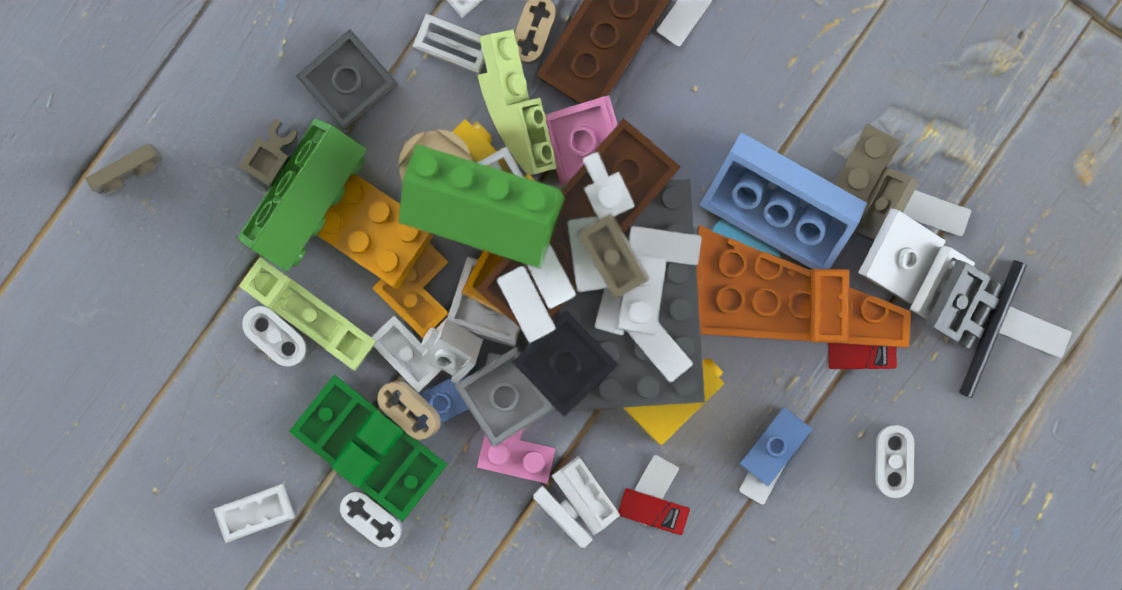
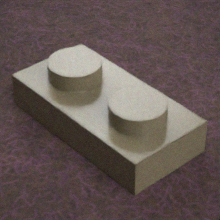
[834,123,899,202]
[85,143,162,195]
[854,167,919,242]
[577,213,649,299]

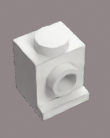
[421,318,483,384]

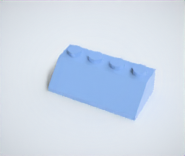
[699,132,867,269]

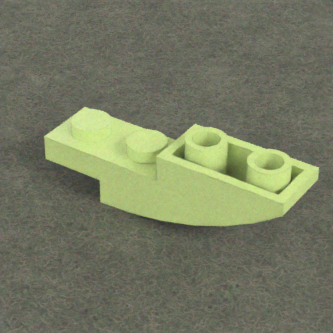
[477,30,557,175]

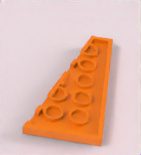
[696,225,911,348]

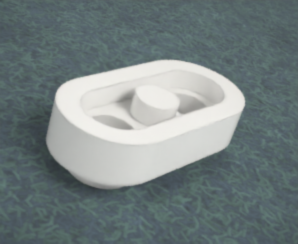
[242,306,307,367]
[875,425,915,498]

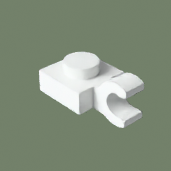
[583,152,635,219]

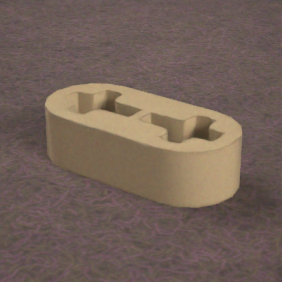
[514,0,556,64]
[377,381,441,440]

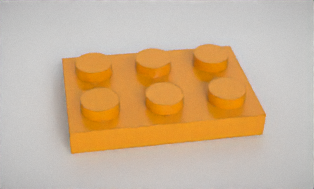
[317,174,434,289]

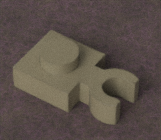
[239,119,298,187]

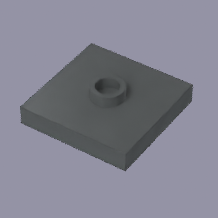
[296,29,398,131]

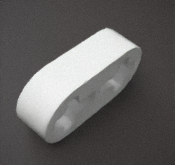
[340,491,402,547]

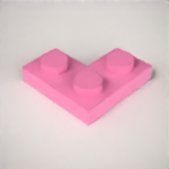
[477,429,556,484]

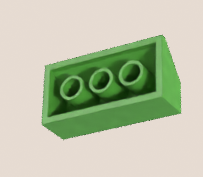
[237,118,367,272]
[399,144,565,269]

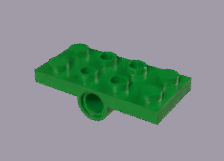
[289,374,448,522]

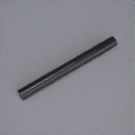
[959,260,1027,398]

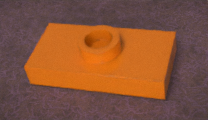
[810,269,849,343]

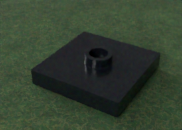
[512,310,619,417]

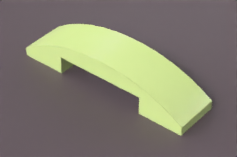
[239,257,377,371]

